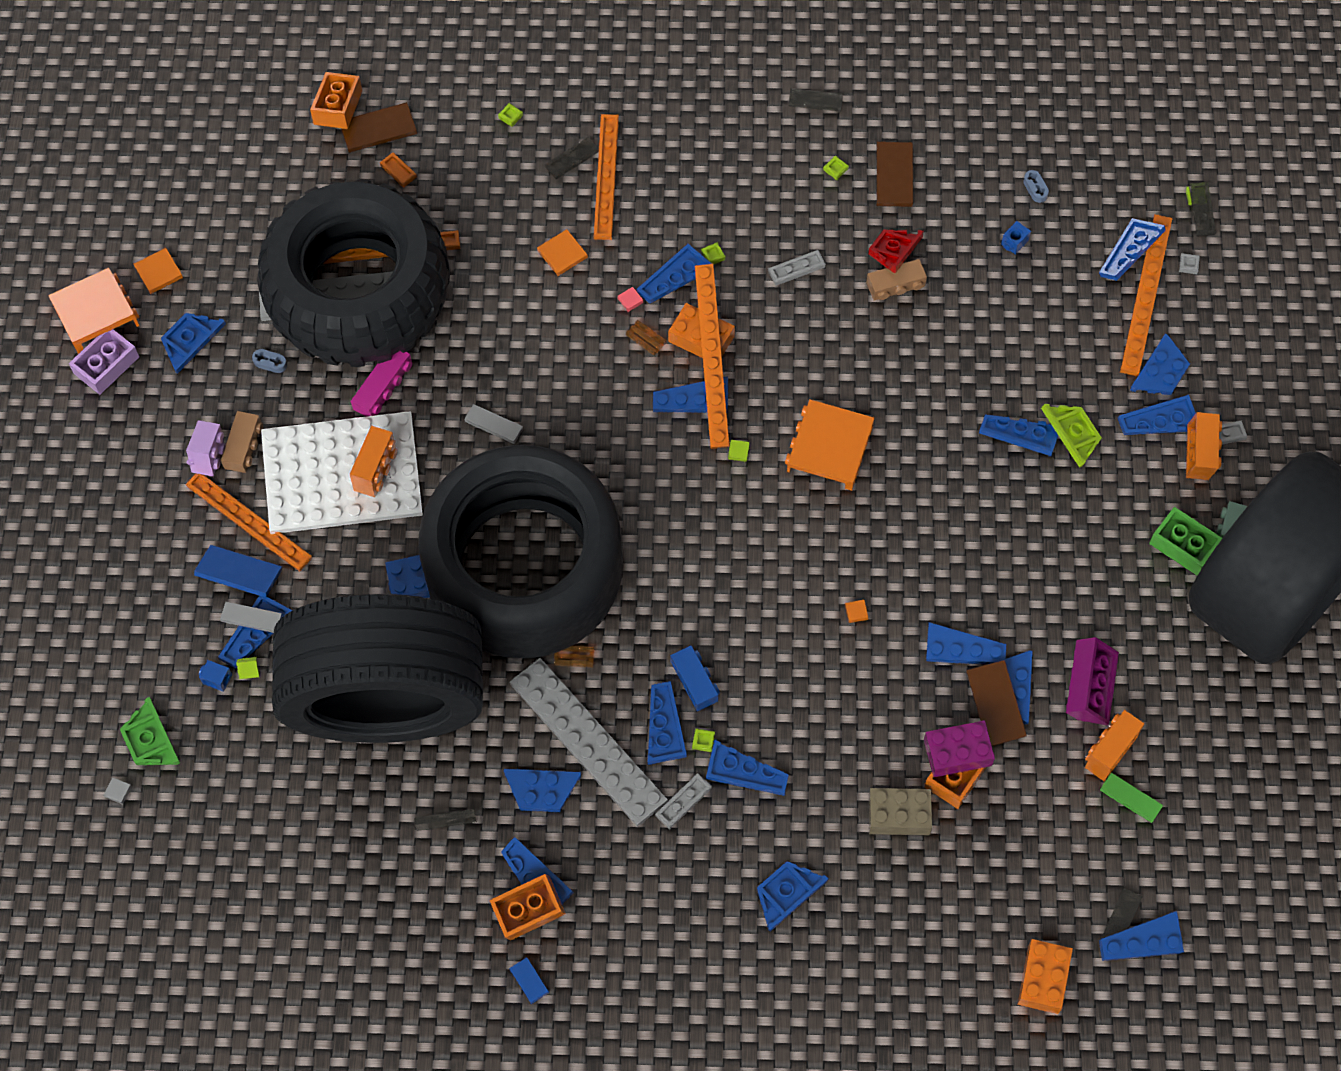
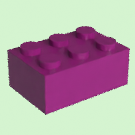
[924,721,995,777]

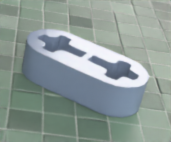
[1023,170,1049,203]
[252,349,287,373]

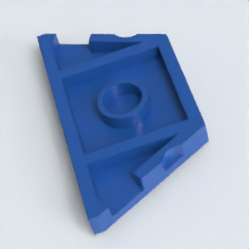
[161,313,226,374]
[1130,334,1190,395]
[1006,651,1032,724]
[504,769,581,812]
[757,861,829,932]

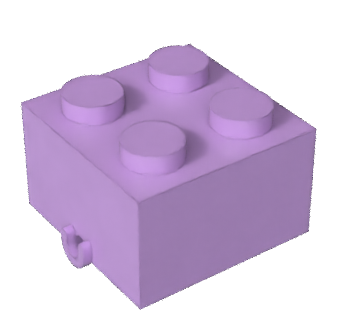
[186,420,226,476]

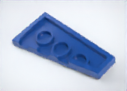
[979,415,1058,456]
[926,623,1006,665]

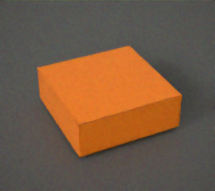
[845,600,868,623]

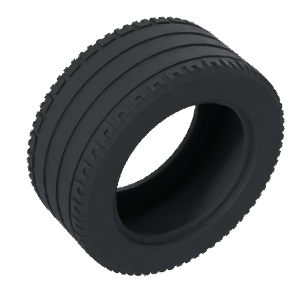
[272,594,483,743]

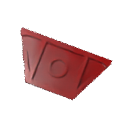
[869,230,924,273]

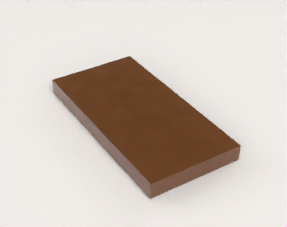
[341,102,417,153]
[876,142,913,207]
[966,660,1027,746]

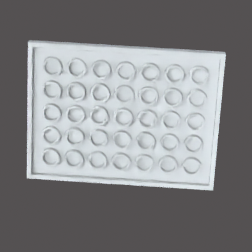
[261,411,423,534]

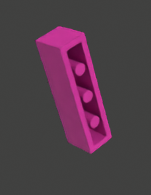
[351,351,412,417]

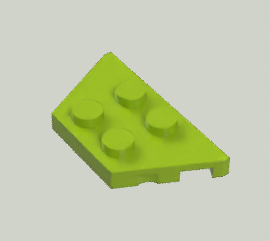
[1041,404,1102,468]

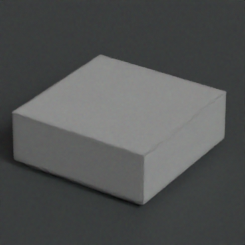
[1179,253,1200,274]
[104,778,132,804]

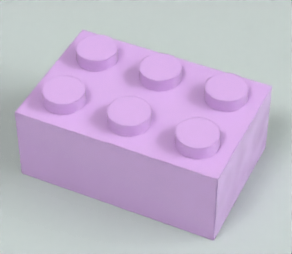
[69,329,139,395]

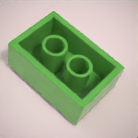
[1149,507,1222,575]

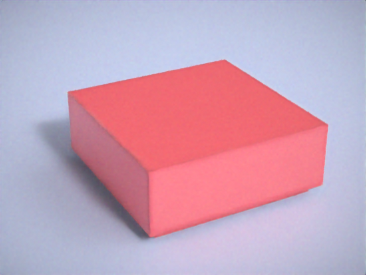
[618,287,643,312]

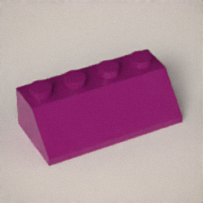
[1066,637,1119,725]

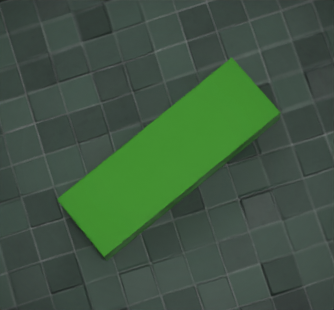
[1100,773,1163,823]

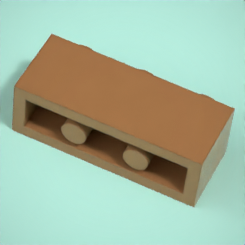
[866,259,927,301]
[221,411,263,473]

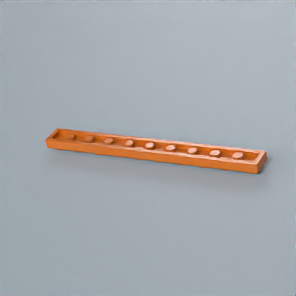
[1120,214,1172,376]
[695,264,730,449]

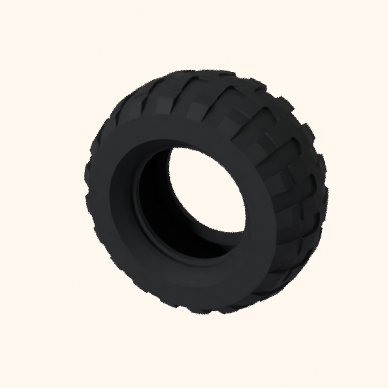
[257,179,450,367]

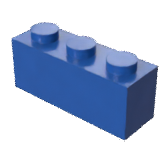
[670,646,720,711]

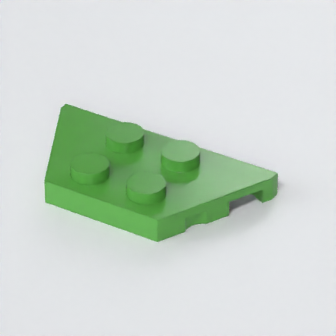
[120,697,180,765]

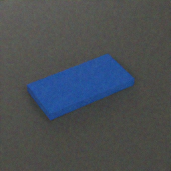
[194,545,282,597]

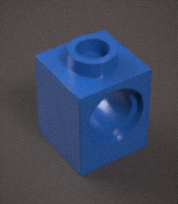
[1001,221,1031,255]
[199,660,232,692]

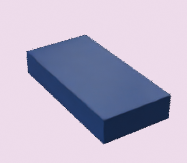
[509,957,549,1004]

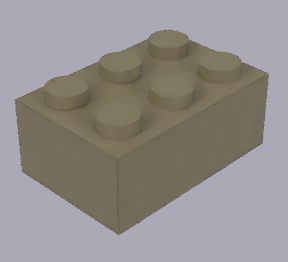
[869,788,932,835]

